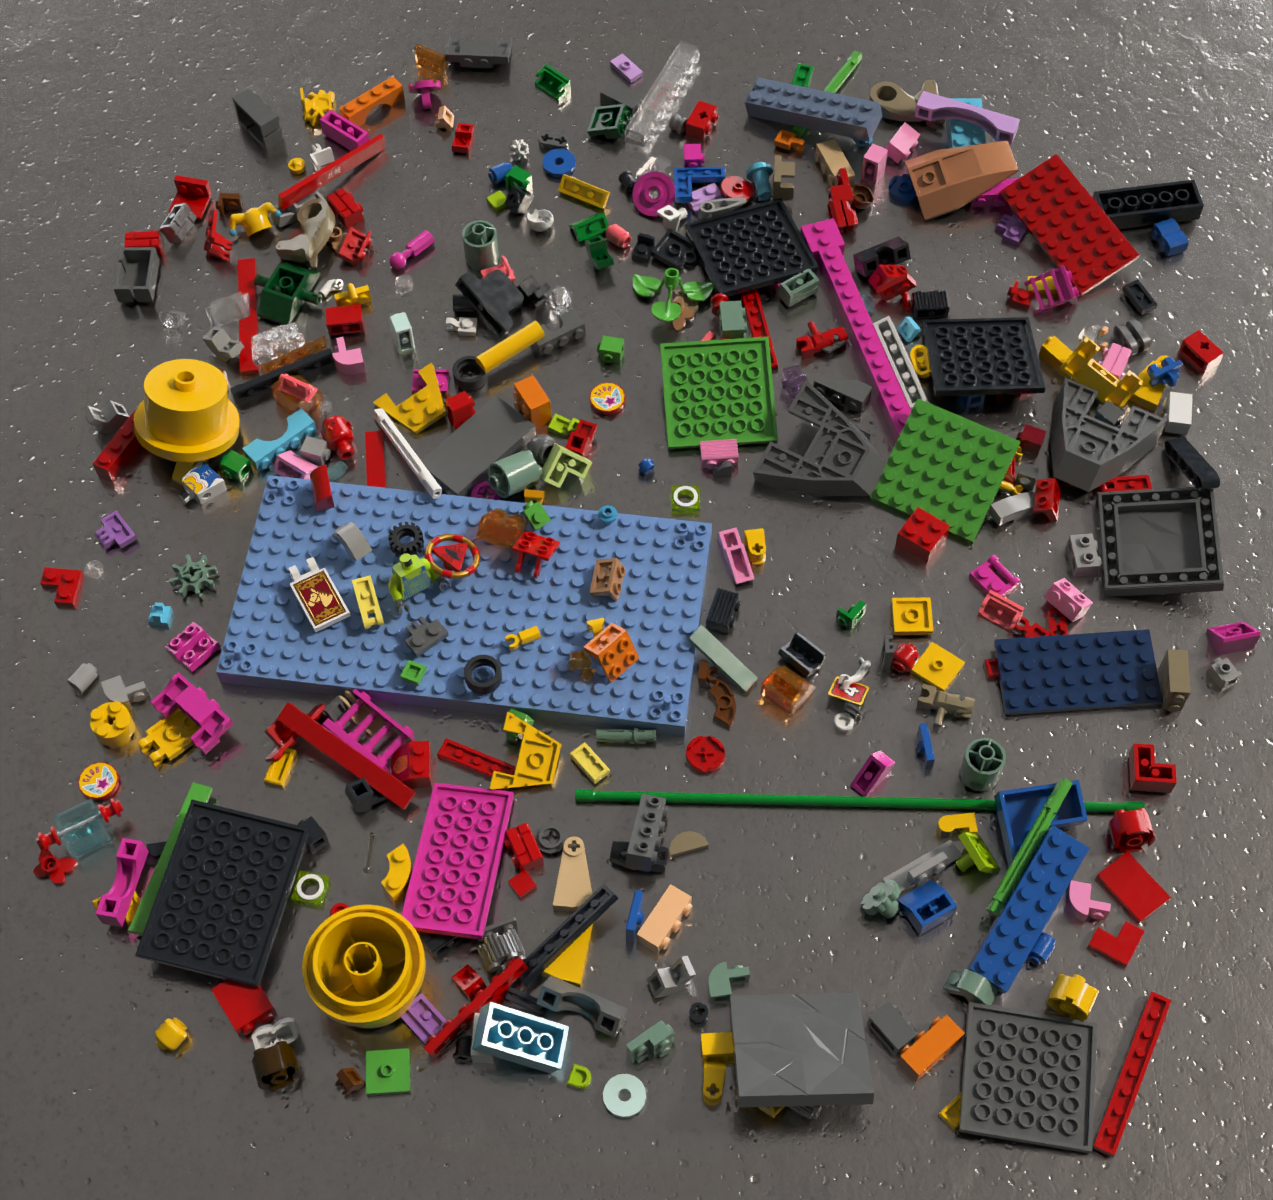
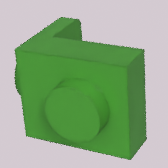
[519,501,551,531]

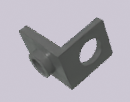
[1014,464,1039,491]

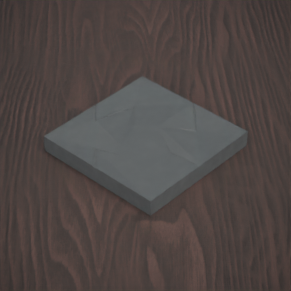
[1097,487,1224,597]
[729,992,874,1108]

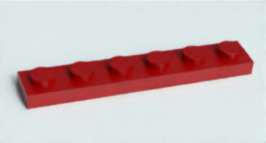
[423,957,528,1058]

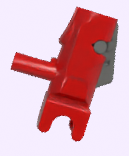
[796,321,848,359]

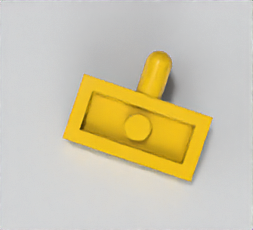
[334,283,372,307]

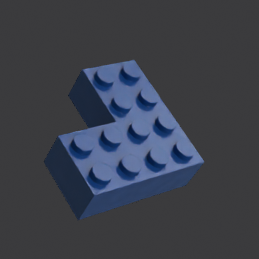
[994,780,1088,867]

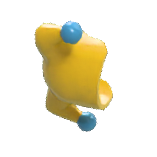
[229,202,281,237]

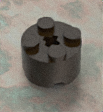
[252,1041,301,1090]

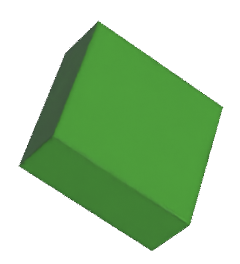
[400,660,427,686]

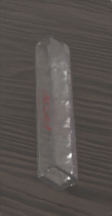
[625,40,700,147]

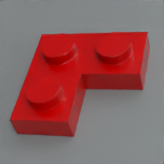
[40,567,83,607]

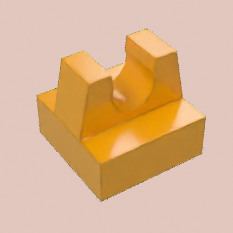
[524,489,545,505]

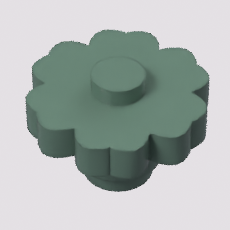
[861,879,901,918]

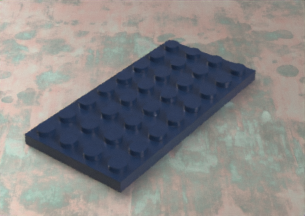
[994,629,1163,715]

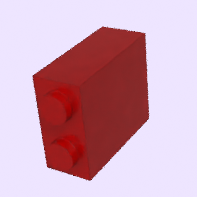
[211,980,277,1037]

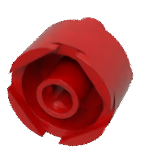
[1108,808,1155,853]

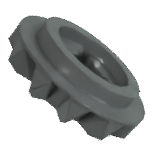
[535,823,567,855]

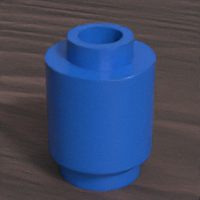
[488,162,513,184]
[1028,932,1056,965]

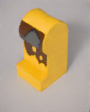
[937,813,978,838]

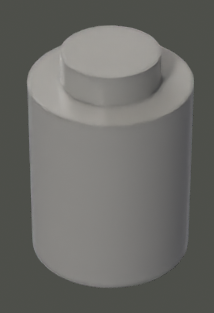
[67,663,98,694]

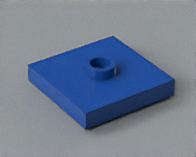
[626,890,644,945]

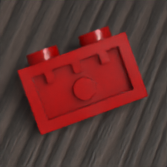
[1033,478,1061,522]

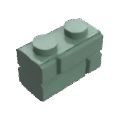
[779,269,819,307]

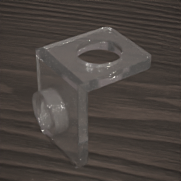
[159,310,186,330]

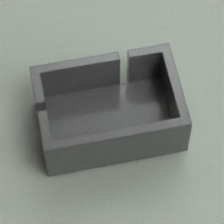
[232,88,283,149]
[113,248,160,302]

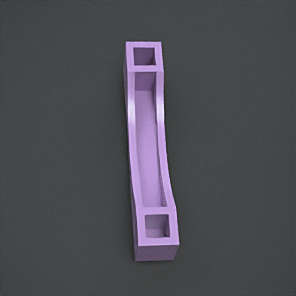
[915,91,1020,145]

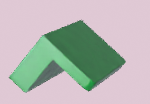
[569,213,609,242]

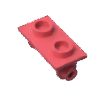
[277,374,318,403]

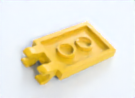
[137,708,200,767]

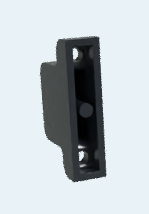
[455,270,524,338]

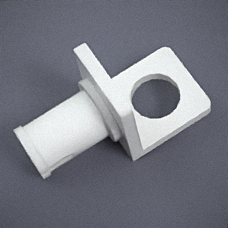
[310,143,335,172]
[657,205,688,232]

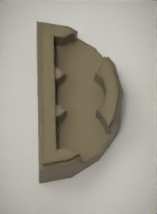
[672,289,698,316]
[669,831,709,858]

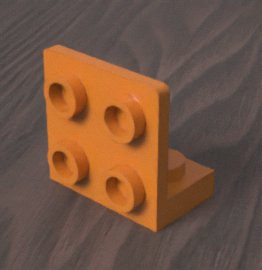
[584,623,639,682]

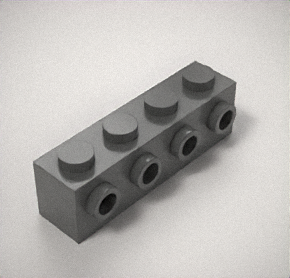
[625,794,669,872]

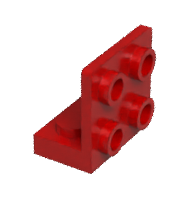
[169,175,212,220]

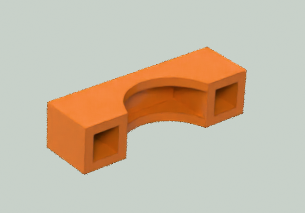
[339,76,405,127]

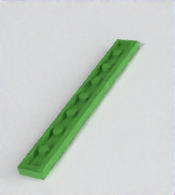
[128,782,213,936]

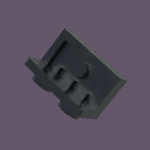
[778,632,826,677]

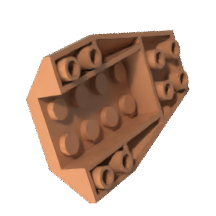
[905,141,1019,221]

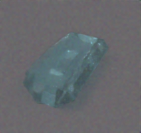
[860,293,874,314]
[327,460,348,480]

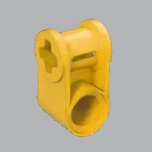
[744,528,766,565]
[702,1061,726,1106]

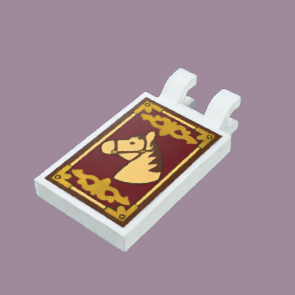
[288,557,351,633]

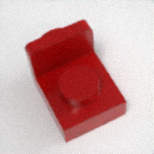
[1007,280,1035,310]
[451,964,487,1002]

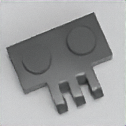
[405,616,449,657]

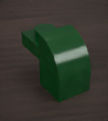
[584,235,614,271]

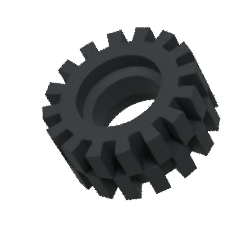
[388,522,424,557]

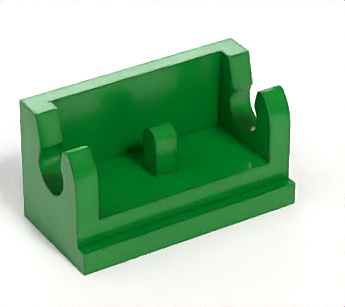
[535,64,571,102]

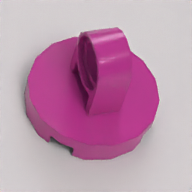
[408,80,441,110]

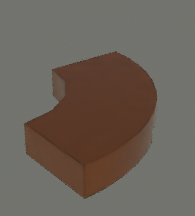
[708,678,736,730]

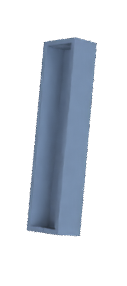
[745,78,882,142]

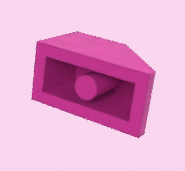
[850,750,895,797]

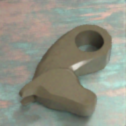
[869,80,945,125]
[275,198,335,268]

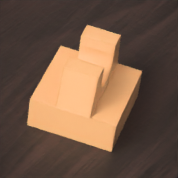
[434,105,454,130]

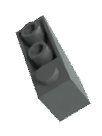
[813,379,872,413]

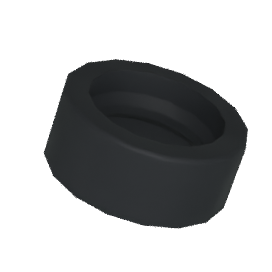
[452,356,487,391]
[464,655,502,694]

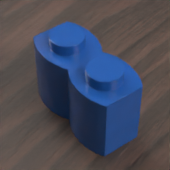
[1151,218,1189,256]

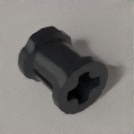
[618,170,637,193]
[689,1002,708,1028]
[453,1034,472,1061]

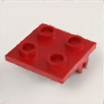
[204,210,233,262]
[512,531,560,579]

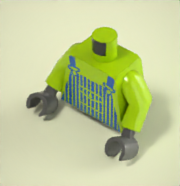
[388,553,451,614]

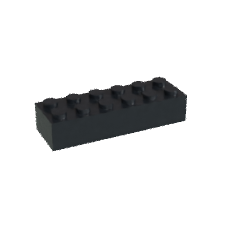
[1092,180,1204,229]

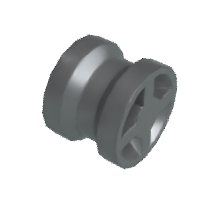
[669,114,688,135]

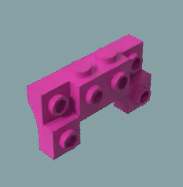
[151,672,233,755]

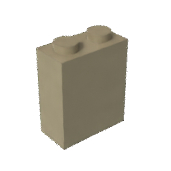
[1159,649,1191,712]

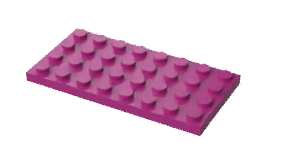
[402,783,514,940]

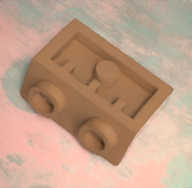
[589,558,625,600]

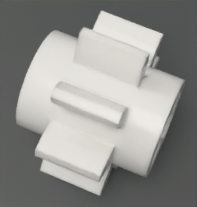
[508,139,529,161]

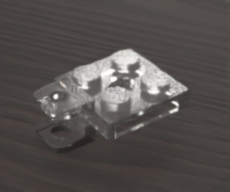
[251,323,305,366]

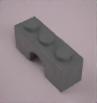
[532,309,586,356]

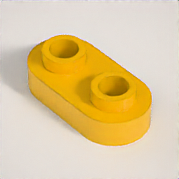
[910,345,931,378]

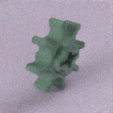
[169,554,218,598]

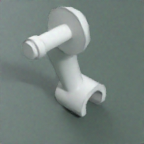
[838,657,871,690]

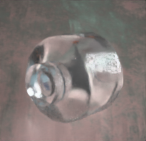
[548,286,572,314]

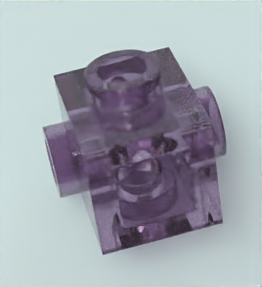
[781,365,808,395]

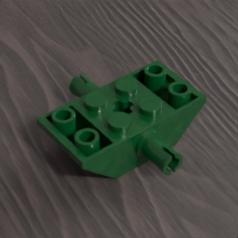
[254,262,322,326]

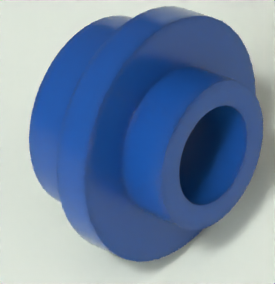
[638,458,655,475]

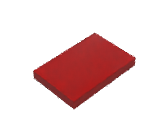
[1096,851,1171,924]

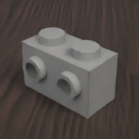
[1067,533,1102,577]

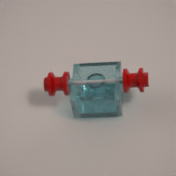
[36,798,124,859]

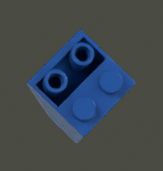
[897,880,957,935]

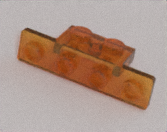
[261,332,327,374]

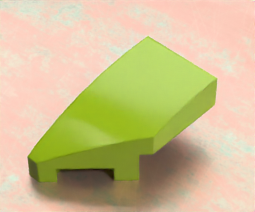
[547,413,580,437]

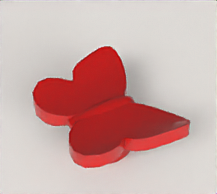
[33,849,78,884]

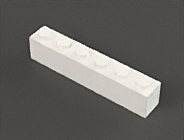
[873,316,929,410]

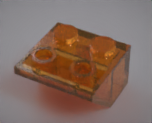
[271,375,325,414]
[476,508,528,550]
[760,665,816,716]

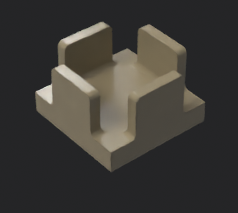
[772,155,795,201]

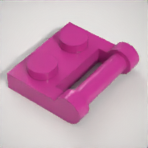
[969,555,1021,596]

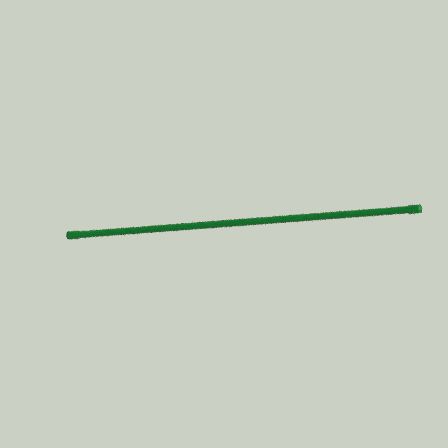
[575,789,1145,812]

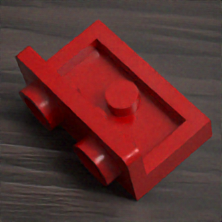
[337,227,372,266]

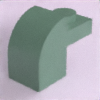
[708,962,750,1004]
[944,969,998,1005]

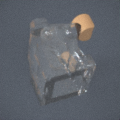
[1079,324,1108,351]

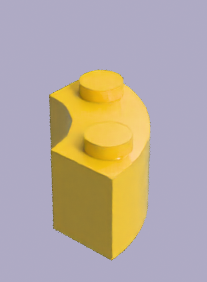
[381,843,413,907]

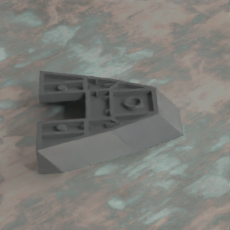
[1050,377,1167,492]
[753,380,887,496]

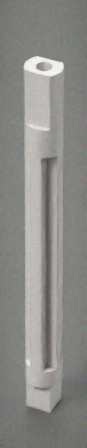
[373,408,442,499]

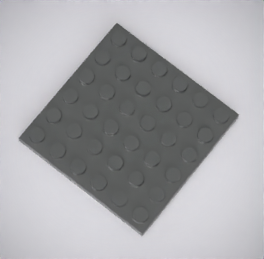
[958,1002,1097,1153]

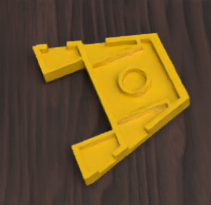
[373,363,447,435]
[489,712,562,789]

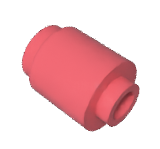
[606,224,632,248]

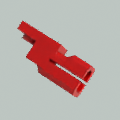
[827,167,859,233]

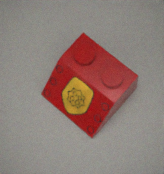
[391,741,432,788]

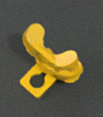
[300,88,335,126]

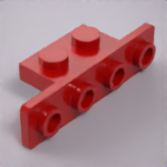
[264,704,326,762]

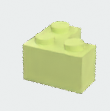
[540,443,592,488]

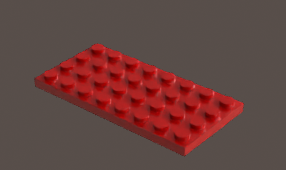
[999,154,1140,296]

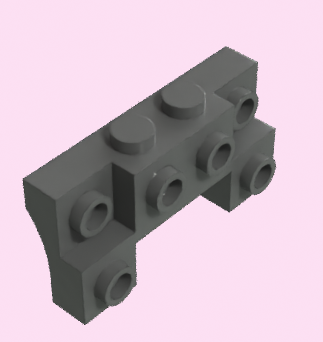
[443,35,512,68]

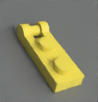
[352,576,384,629]

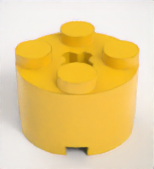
[90,701,135,748]
[1047,974,1099,1021]

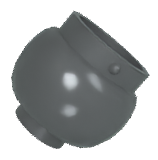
[527,434,557,465]

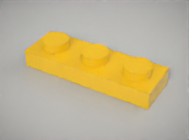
[558,174,610,209]

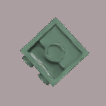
[626,1020,675,1064]

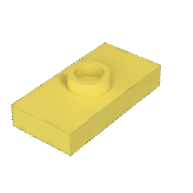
[569,742,610,784]

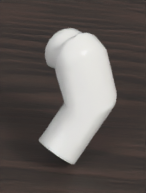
[318,279,343,298]

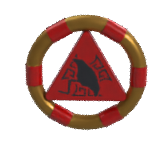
[424,534,480,579]

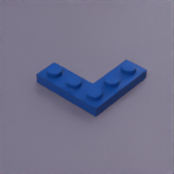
[674,167,725,203]

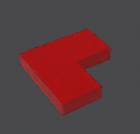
[1087,921,1145,968]

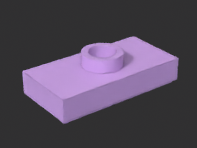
[610,53,643,84]

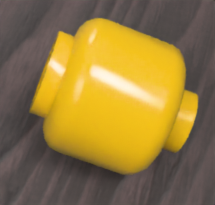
[155,1018,187,1051]

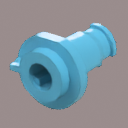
[746,162,773,201]

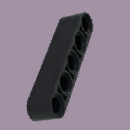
[1165,437,1220,491]

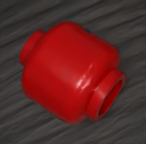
[891,643,919,673]

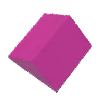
[1207,621,1261,655]

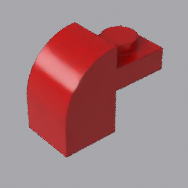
[565,419,598,457]

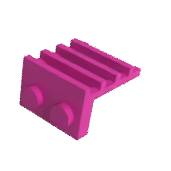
[1024,265,1080,314]

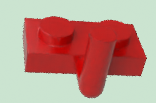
[877,273,917,311]

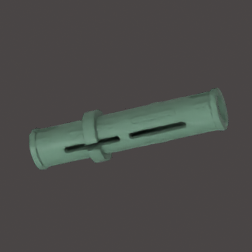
[596,728,656,744]

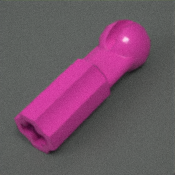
[389,230,435,269]

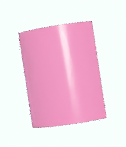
[273,450,317,480]

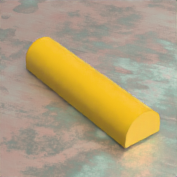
[475,321,545,373]

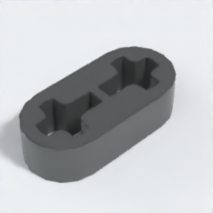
[538,132,570,150]

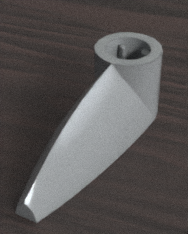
[698,198,747,220]

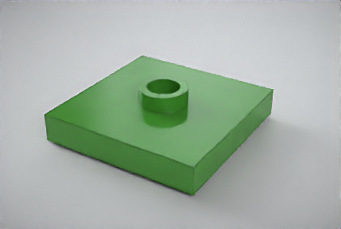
[366,1048,410,1096]

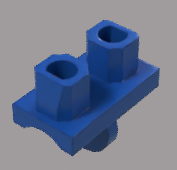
[1147,356,1183,387]

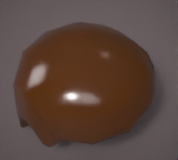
[851,184,874,210]

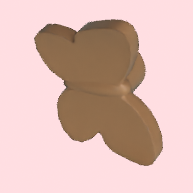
[327,226,347,254]
[670,296,694,332]

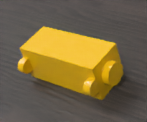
[1039,336,1073,380]

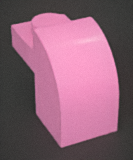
[332,337,366,375]
[1066,880,1111,922]

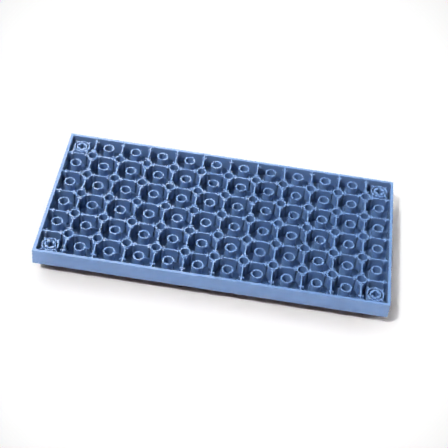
[216,475,712,737]

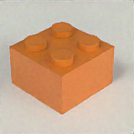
[513,375,552,429]

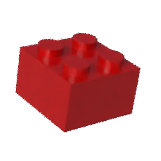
[895,507,950,563]

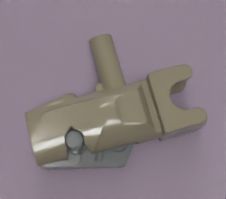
[917,684,975,727]

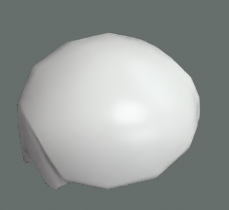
[526,209,554,232]

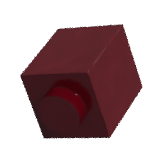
[1016,424,1047,455]

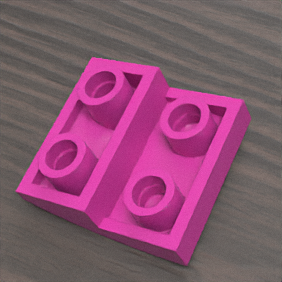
[164,622,221,672]

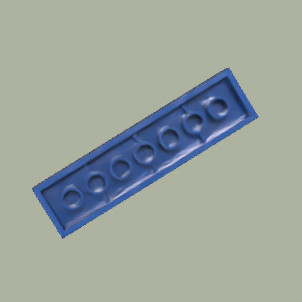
[967,826,1090,994]

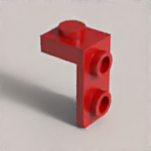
[868,265,909,292]

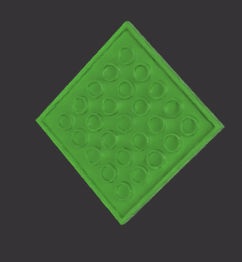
[660,337,778,450]
[870,398,1021,543]

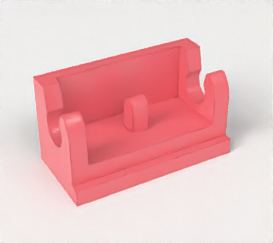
[978,590,1024,633]

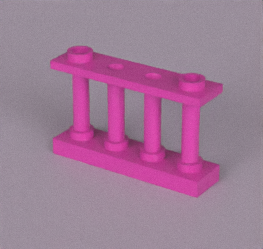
[323,689,416,772]

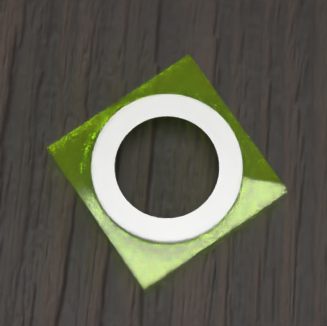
[672,485,700,513]
[291,870,330,906]

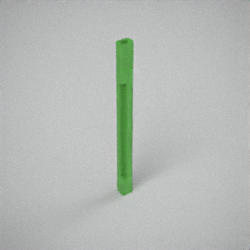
[792,51,862,137]
[986,778,1072,916]

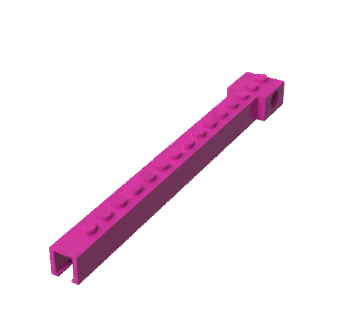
[800,218,911,444]

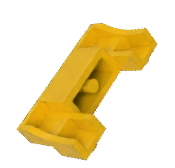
[1060,337,1143,409]

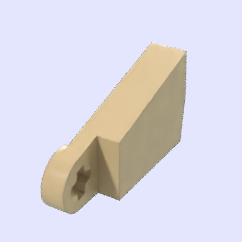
[553,836,592,912]

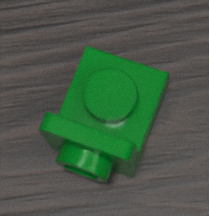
[836,600,866,629]

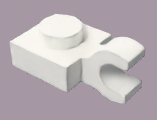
[446,317,477,337]

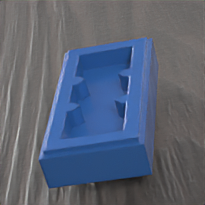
[917,724,935,769]

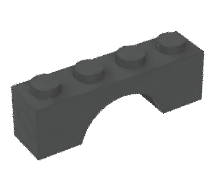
[536,975,628,1037]

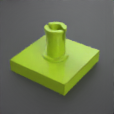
[956,832,1001,874]

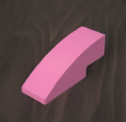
[717,527,754,585]

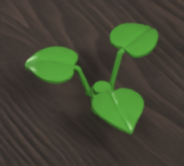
[632,268,714,322]

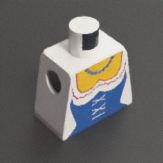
[179,461,227,504]

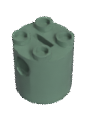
[462,220,499,271]
[488,450,543,498]
[960,738,1006,792]

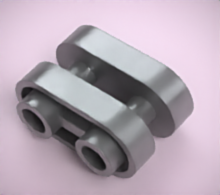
[1113,319,1152,356]

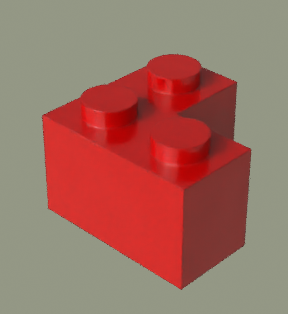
[1129,743,1177,793]

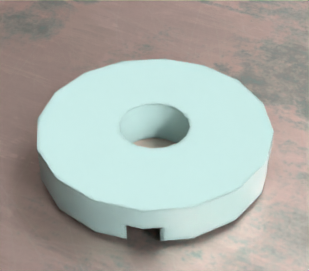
[603,1074,646,1119]

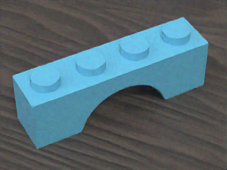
[242,408,317,472]

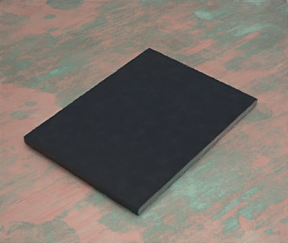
[135,800,311,988]

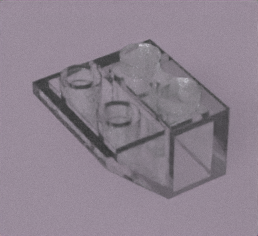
[205,291,250,328]

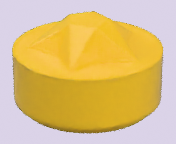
[288,158,306,175]

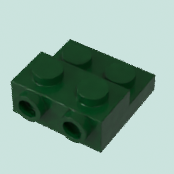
[587,104,631,139]

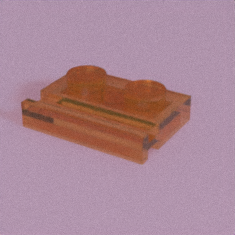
[414,44,447,76]

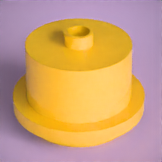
[134,359,239,463]
[302,905,426,1028]

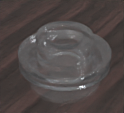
[319,399,332,417]
[84,560,104,579]

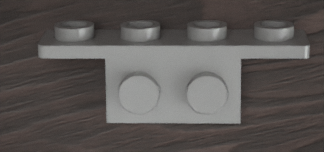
[883,840,961,892]

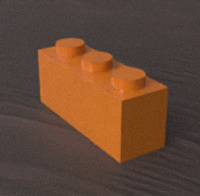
[898,1014,965,1081]

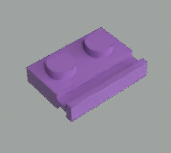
[400,993,447,1045]

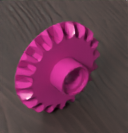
[633,171,676,217]

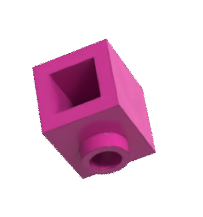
[684,144,704,168]

